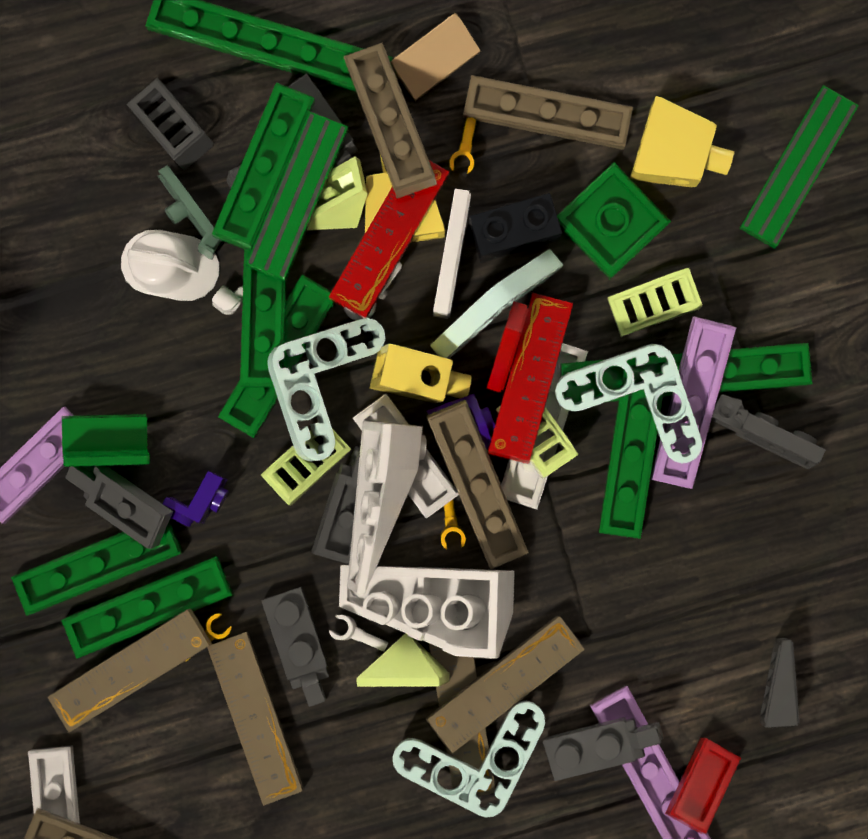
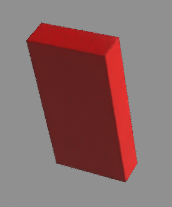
[487,301,529,393]
[665,738,741,834]

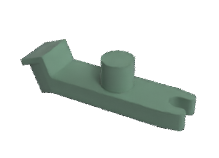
[158,165,222,260]

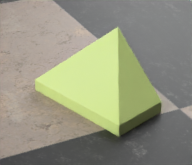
[307,156,368,230]
[357,633,450,687]

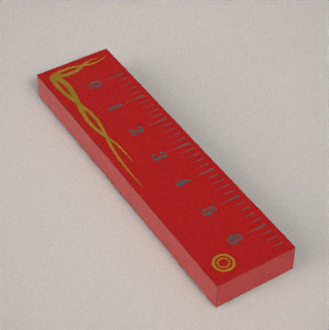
[329,161,449,319]
[488,293,573,464]

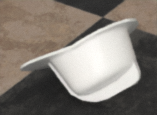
[121,230,219,301]

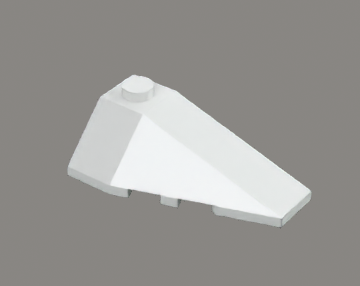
[347,421,426,594]
[339,565,514,659]

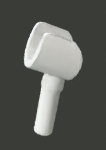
[212,286,243,315]
[329,615,388,652]

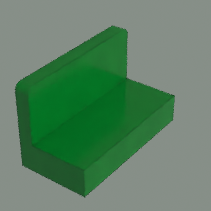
[62,414,150,466]

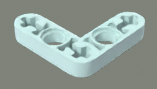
[430,249,563,359]
[267,318,385,462]
[555,344,702,463]
[393,700,545,817]

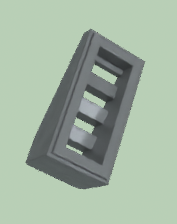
[127,77,214,170]
[760,638,800,727]

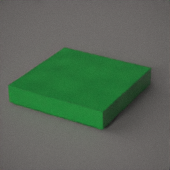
[557,162,671,279]

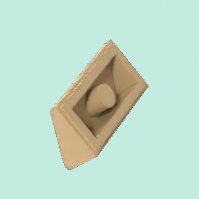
[390,13,481,101]

